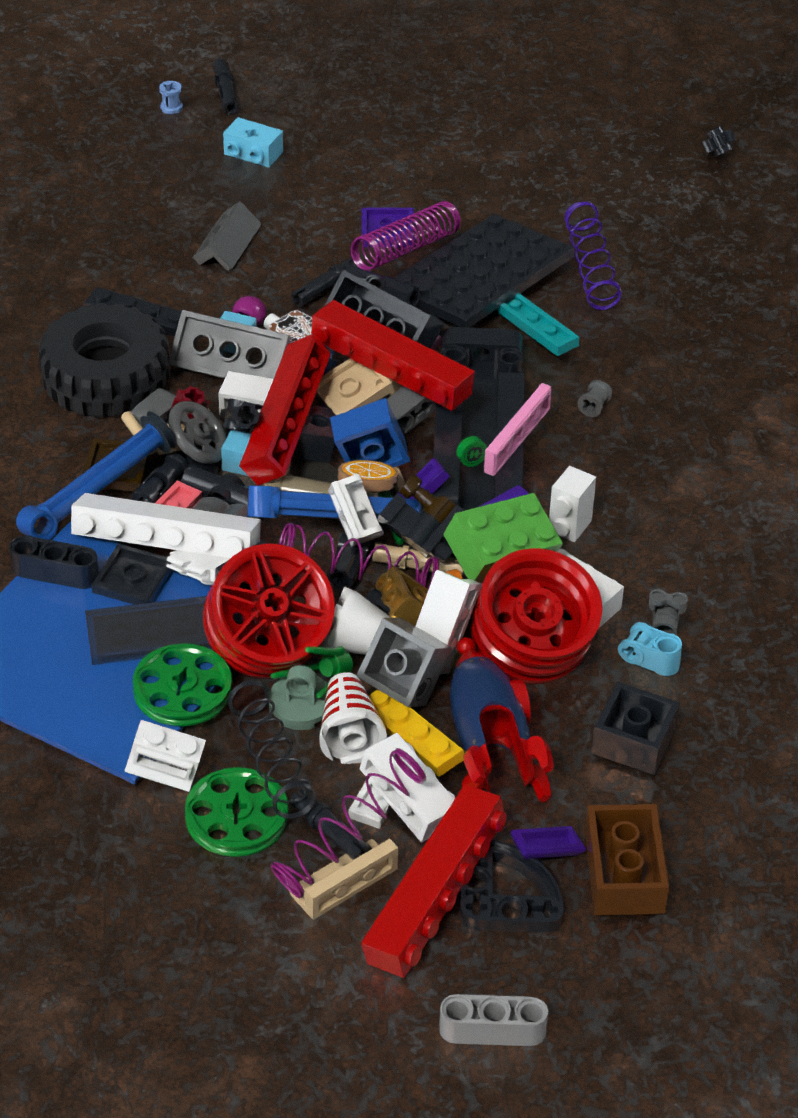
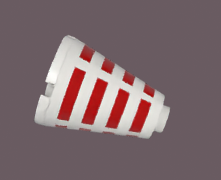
[319,672,387,764]

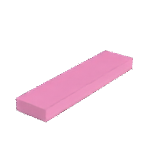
[484,383,552,476]

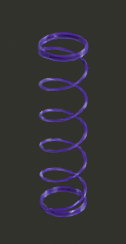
[564,201,622,310]

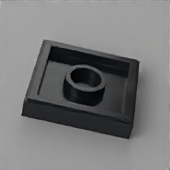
[91,544,173,609]

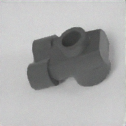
[648,589,688,635]

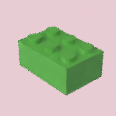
[443,493,563,583]

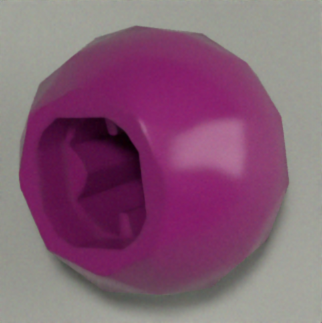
[232,296,267,328]

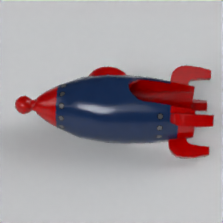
[449,637,554,803]

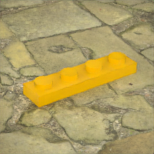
[368,689,464,777]

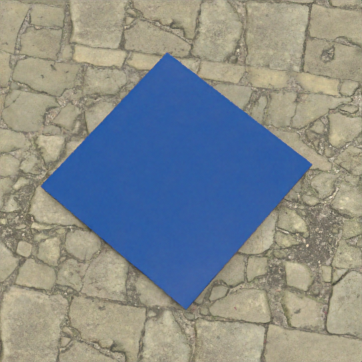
[0,522,275,785]

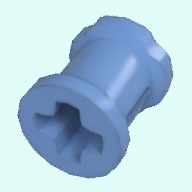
[159,81,183,114]

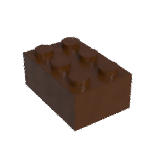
[584,804,669,915]

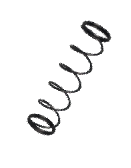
[228,680,316,819]

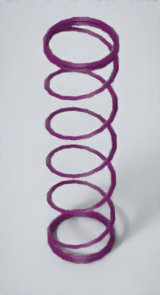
[279,523,439,589]
[271,748,427,898]

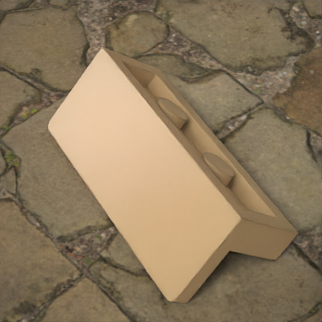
[290,839,398,920]

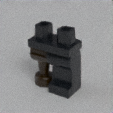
[377,474,464,563]

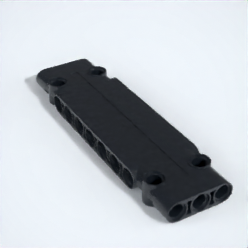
[432,327,524,558]

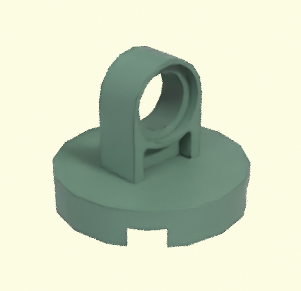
[269,666,328,730]

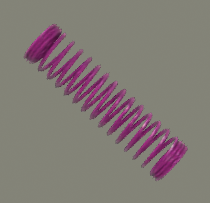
[351,201,461,271]

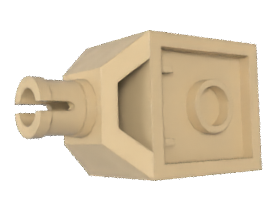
[316,358,403,416]

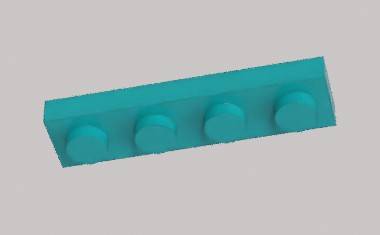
[495,293,579,356]

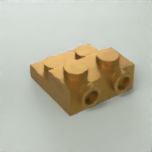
[375,565,429,626]

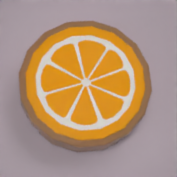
[338,460,399,492]

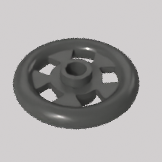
[169,401,227,464]

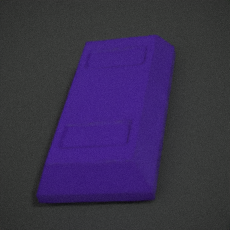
[511,826,586,859]

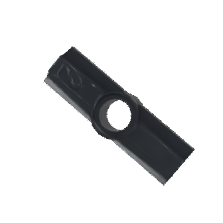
[345,265,421,307]
[219,398,260,433]
[181,465,264,521]
[327,521,383,590]

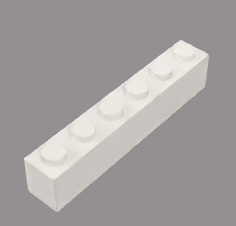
[71,493,261,558]

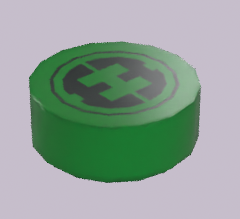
[456,436,487,467]

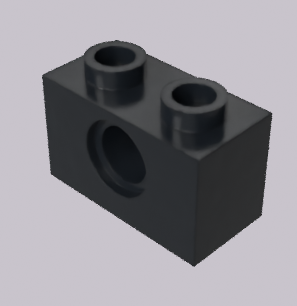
[294,405,338,463]

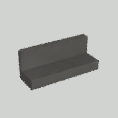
[193,201,261,271]

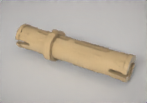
[372,542,463,576]

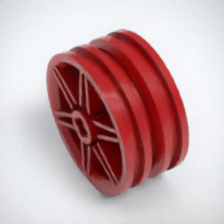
[203,544,335,679]
[470,548,603,684]

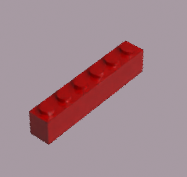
[311,300,475,411]
[239,333,331,486]
[361,784,506,978]

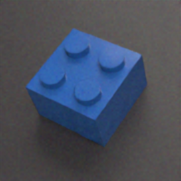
[330,398,410,467]

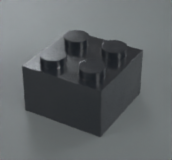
[591,682,680,775]

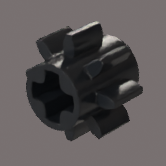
[702,125,736,157]

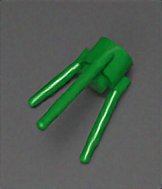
[271,646,353,698]

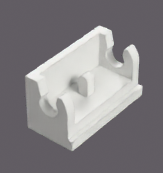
[328,474,384,547]

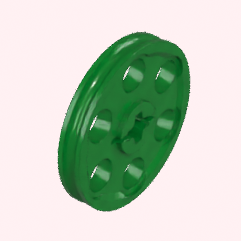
[133,643,232,726]
[185,767,288,857]

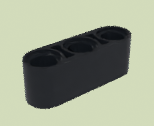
[9,536,99,589]

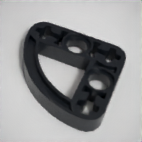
[460,839,564,933]

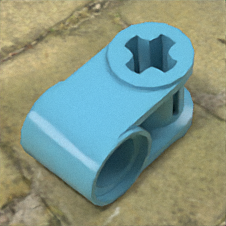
[618,622,682,676]

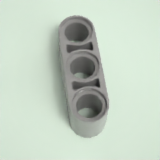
[439,994,548,1046]

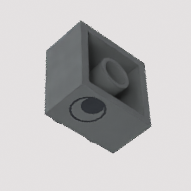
[357,618,452,707]

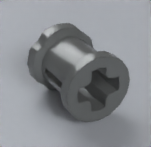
[577,380,612,417]

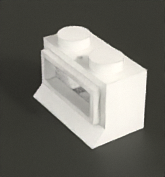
[124,720,206,792]

